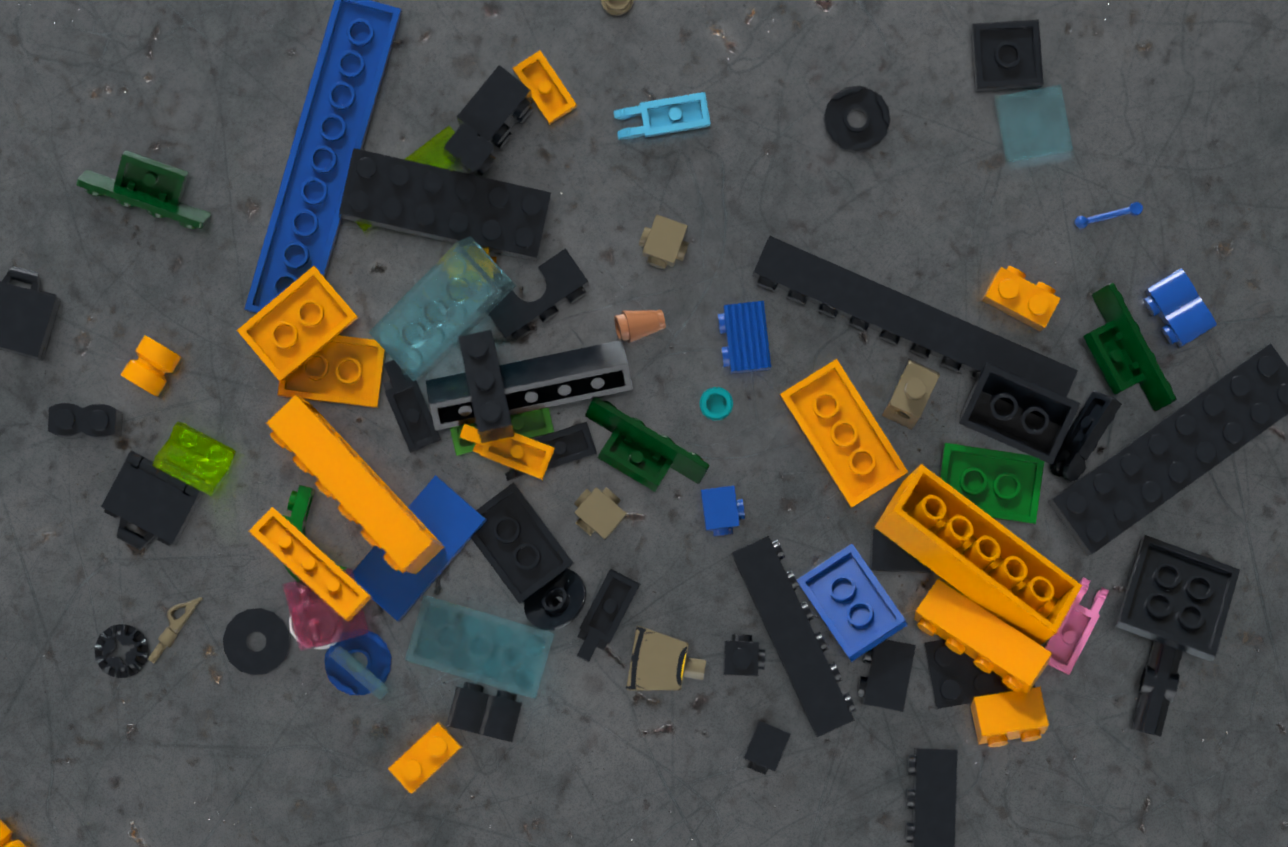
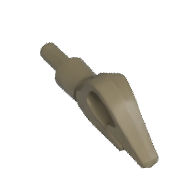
[148,597,203,664]

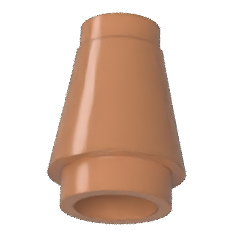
[614,309,666,343]

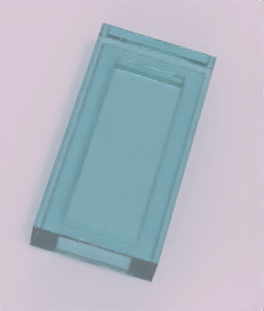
[329,646,391,700]

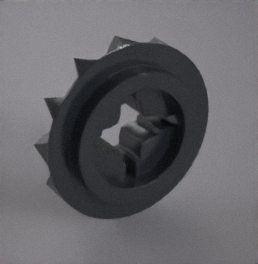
[94,624,149,678]

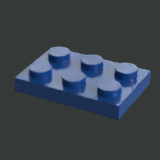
[797,543,908,662]

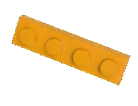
[249,507,371,623]

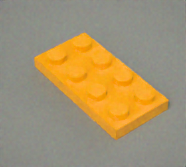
[780,359,908,508]

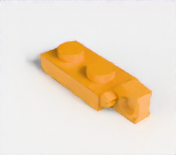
[459,424,555,480]

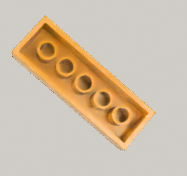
[266,395,445,575]
[875,464,1082,645]

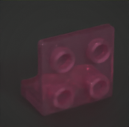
[282,568,369,651]

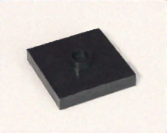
[971,19,1044,91]

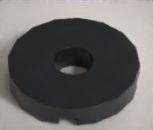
[823,85,890,153]
[223,608,291,675]

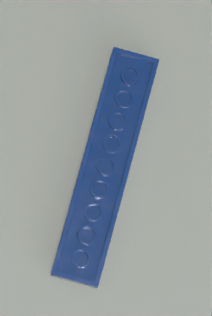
[244,0,402,314]

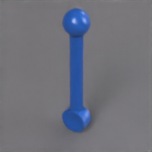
[1075,202,1143,229]

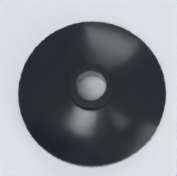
[524,569,586,631]

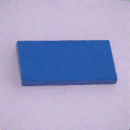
[349,475,487,622]

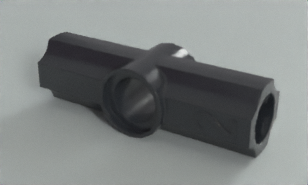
[1132,641,1183,737]

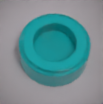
[699,387,733,421]

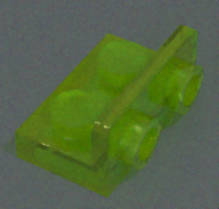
[152,421,236,496]

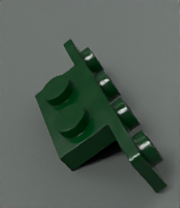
[76,151,211,229]
[1083,283,1177,411]
[585,397,710,492]

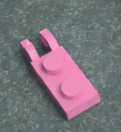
[1044,577,1109,675]

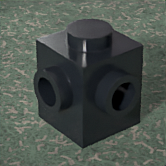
[723,634,765,676]

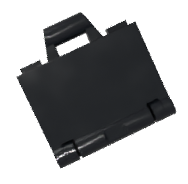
[0,266,61,361]
[101,450,206,550]

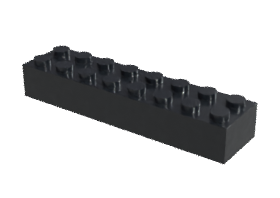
[1048,343,1288,556]

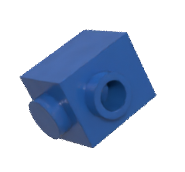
[700,486,745,537]

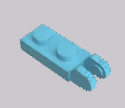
[614,92,711,140]

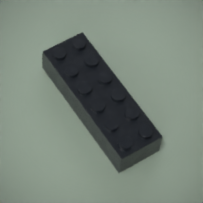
[339,148,551,261]

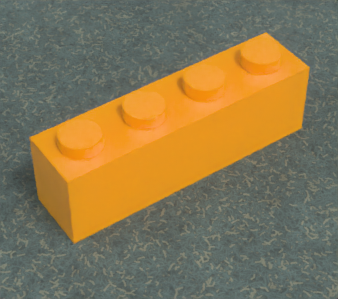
[914,579,1052,694]

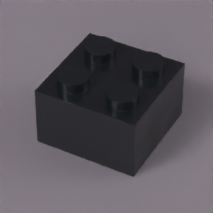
[457,65,533,150]

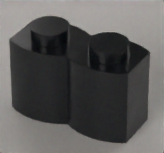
[48,403,123,440]
[446,682,522,742]

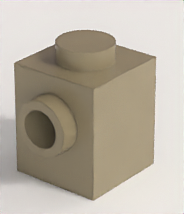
[639,214,689,269]
[574,487,627,540]

